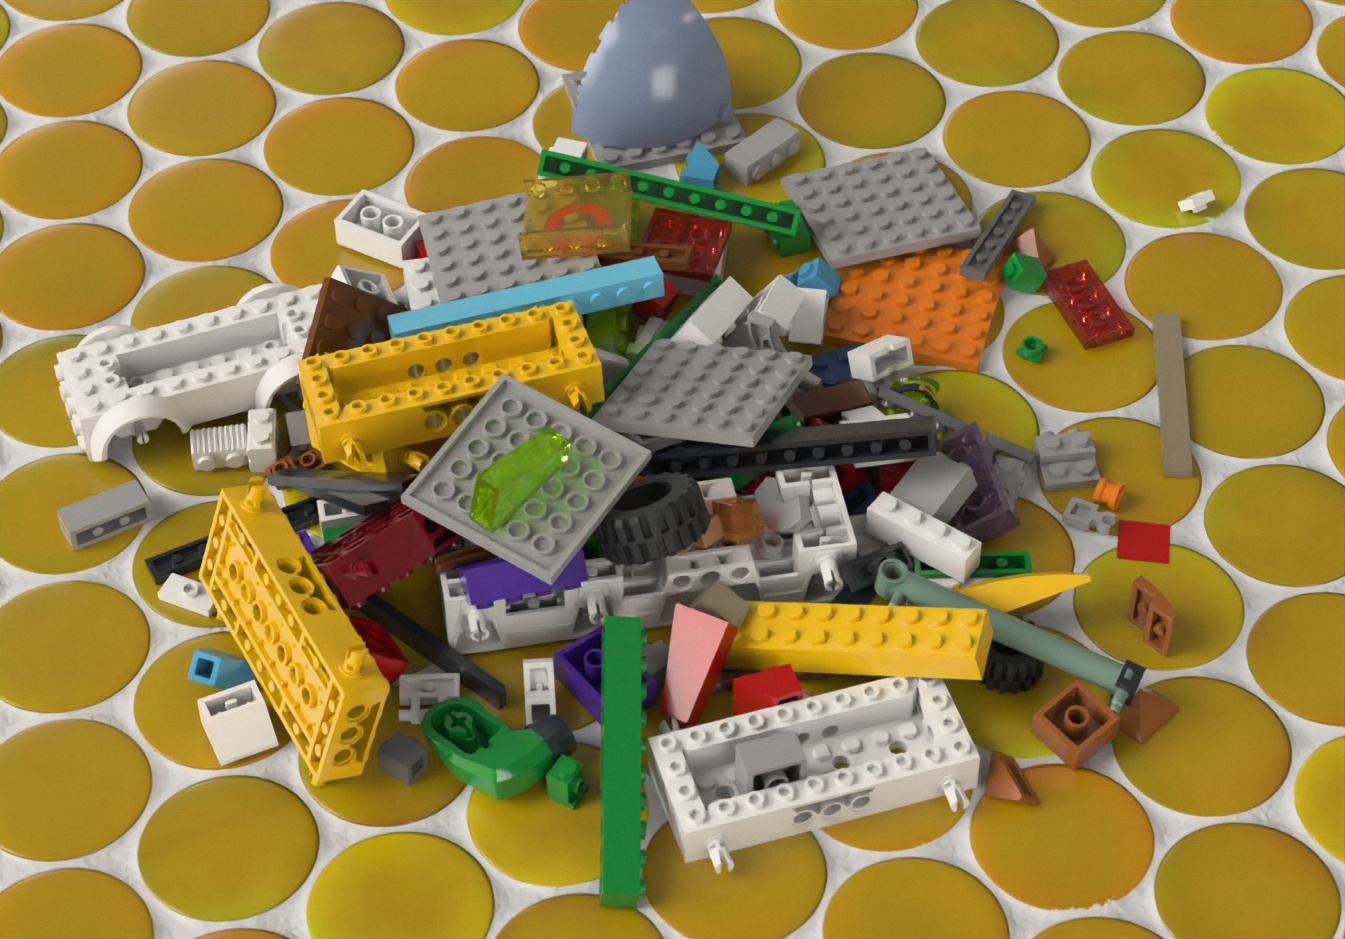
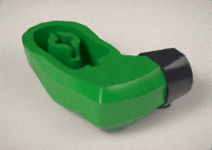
[421,697,577,800]

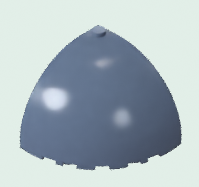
[571,0,731,149]

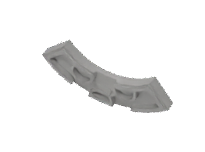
[747,310,822,394]
[754,477,811,534]

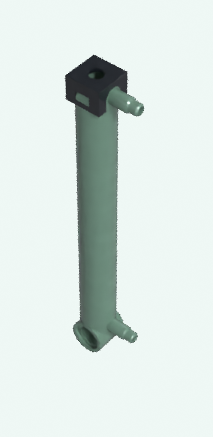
[874,558,1146,714]

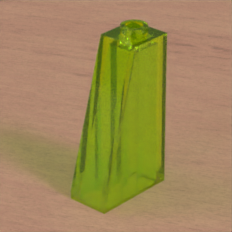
[469,426,571,534]

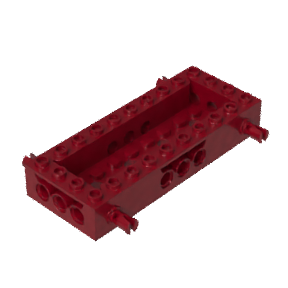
[309,497,463,610]

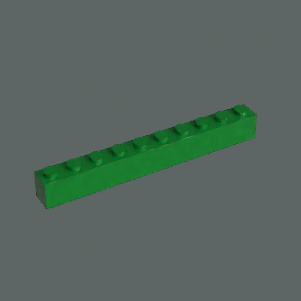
[536,149,801,237]
[599,615,647,909]

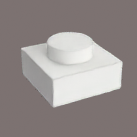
[1178,189,1215,213]

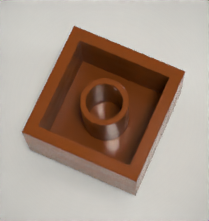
[1031,679,1120,771]

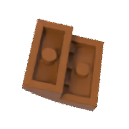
[1127,575,1177,657]

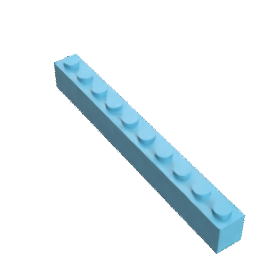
[387,256,665,339]

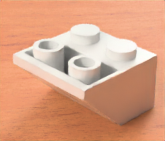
[197,680,278,766]

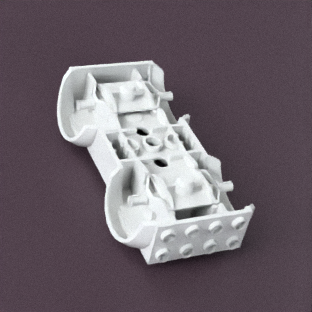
[54,283,322,462]

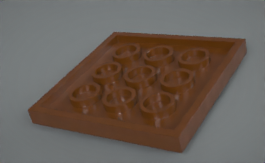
[295,277,411,386]

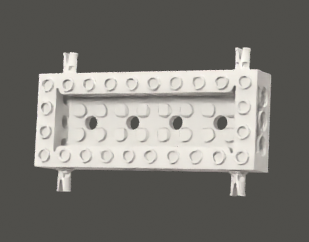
[648,676,980,874]

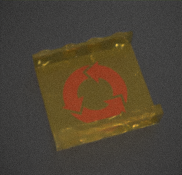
[518,171,633,260]

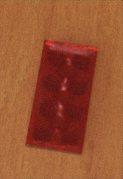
[1041,260,1135,350]

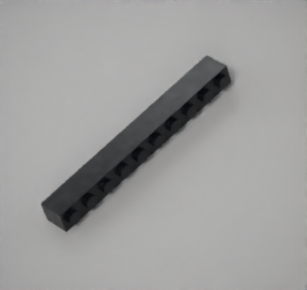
[647,415,939,478]

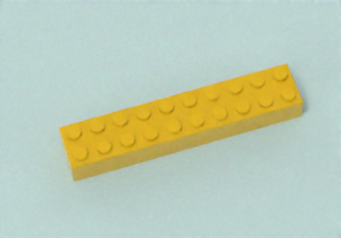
[722,601,994,680]

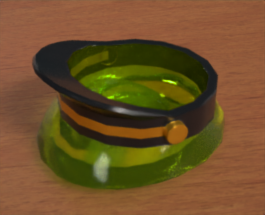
[890,375,940,411]

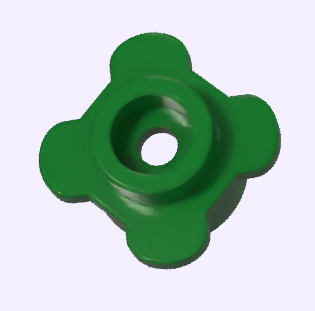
[1016,336,1048,363]

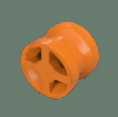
[1093,476,1125,510]

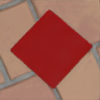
[1117,520,1170,563]

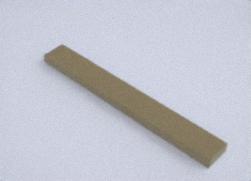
[1152,313,1193,478]

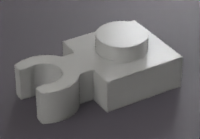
[1061,496,1116,535]

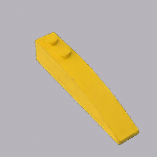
[909,572,1092,613]

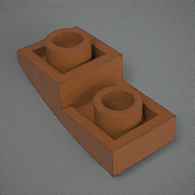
[264,447,331,490]

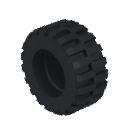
[595,472,710,566]

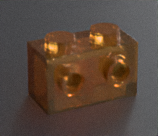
[712,497,763,545]

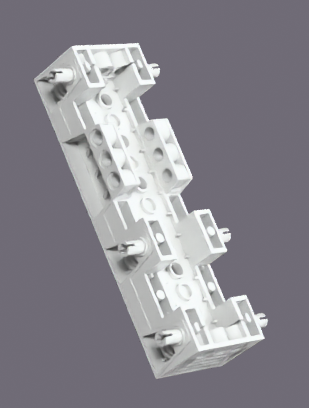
[436,465,857,655]

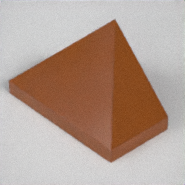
[1002,228,1054,270]
[1118,689,1179,745]
[983,750,1040,807]

